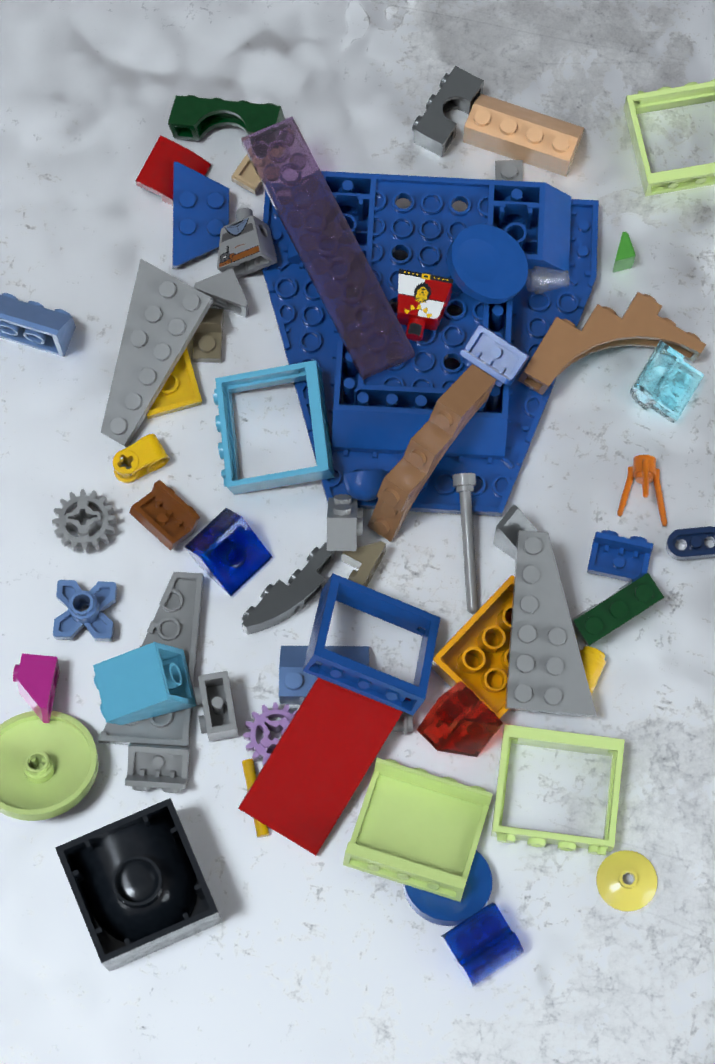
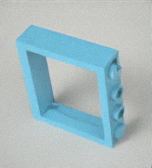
[213,360,335,495]

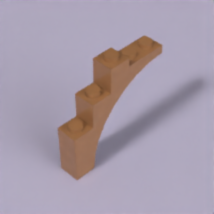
[518,292,706,395]
[367,364,496,542]

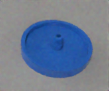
[447,224,528,304]
[403,850,492,926]

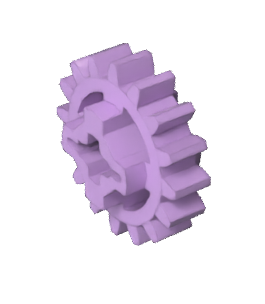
[243,702,297,766]

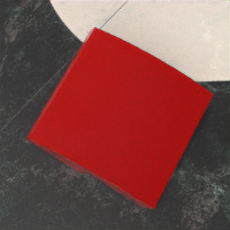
[135,135,211,206]

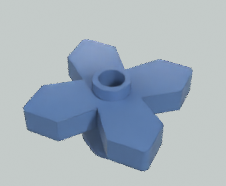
[53,580,117,642]

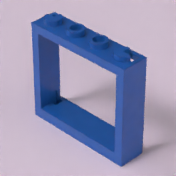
[303,573,440,715]

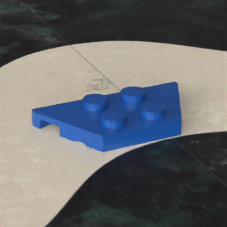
[172,162,229,269]

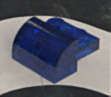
[441,902,524,987]

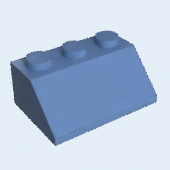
[0,293,76,357]
[279,646,369,705]

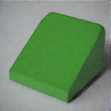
[612,232,636,272]

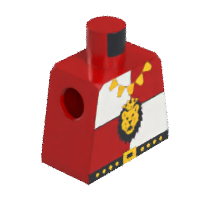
[397,269,453,341]

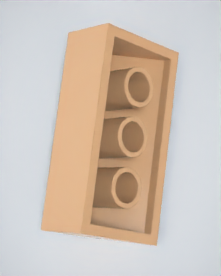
[463,94,585,176]

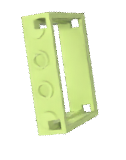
[624,79,715,196]
[491,724,625,855]

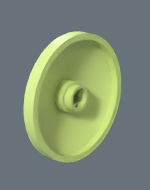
[0,711,99,821]

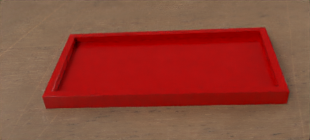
[238,677,410,856]

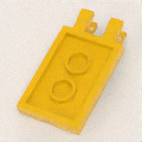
[147,347,203,419]

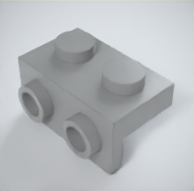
[125,743,190,793]

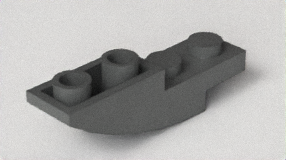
[242,542,335,635]

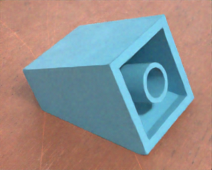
[93,642,197,725]

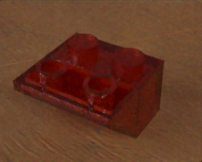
[417,681,503,757]

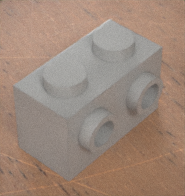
[327,494,363,551]
[194,671,239,742]

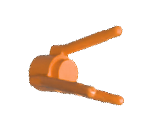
[617,455,667,526]

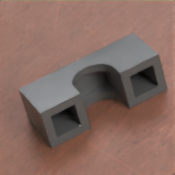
[412,66,484,157]

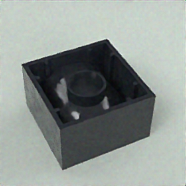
[55,798,223,972]

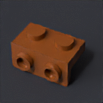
[129,480,200,551]

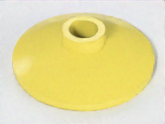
[596,850,657,912]

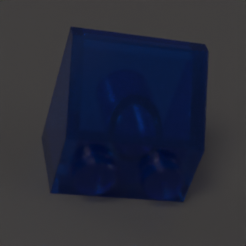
[184,508,272,596]

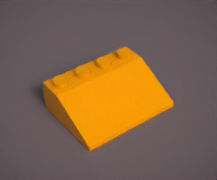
[431,575,577,722]

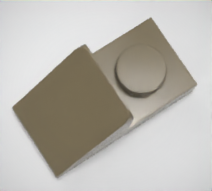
[192,308,224,363]
[341,541,386,587]

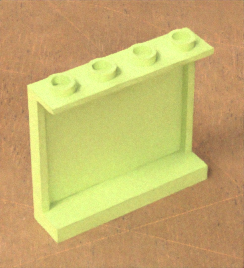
[343,758,493,902]

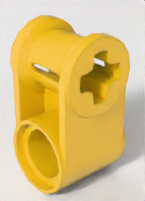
[113,434,170,484]

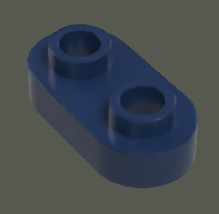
[666,526,715,560]

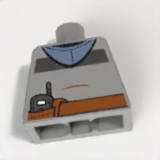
[217,208,277,278]

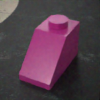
[13,653,60,723]

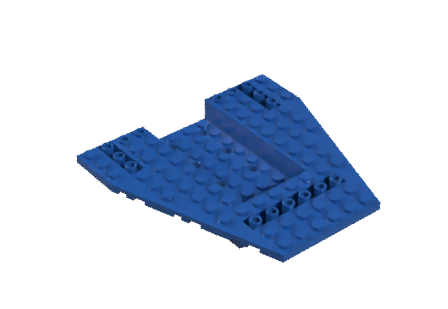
[262,171,599,516]

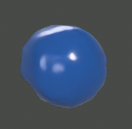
[343,469,387,502]

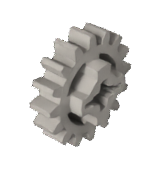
[52,489,117,553]

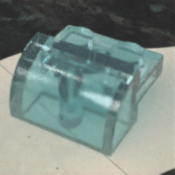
[630,341,704,423]

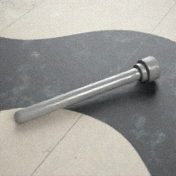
[452,473,479,614]

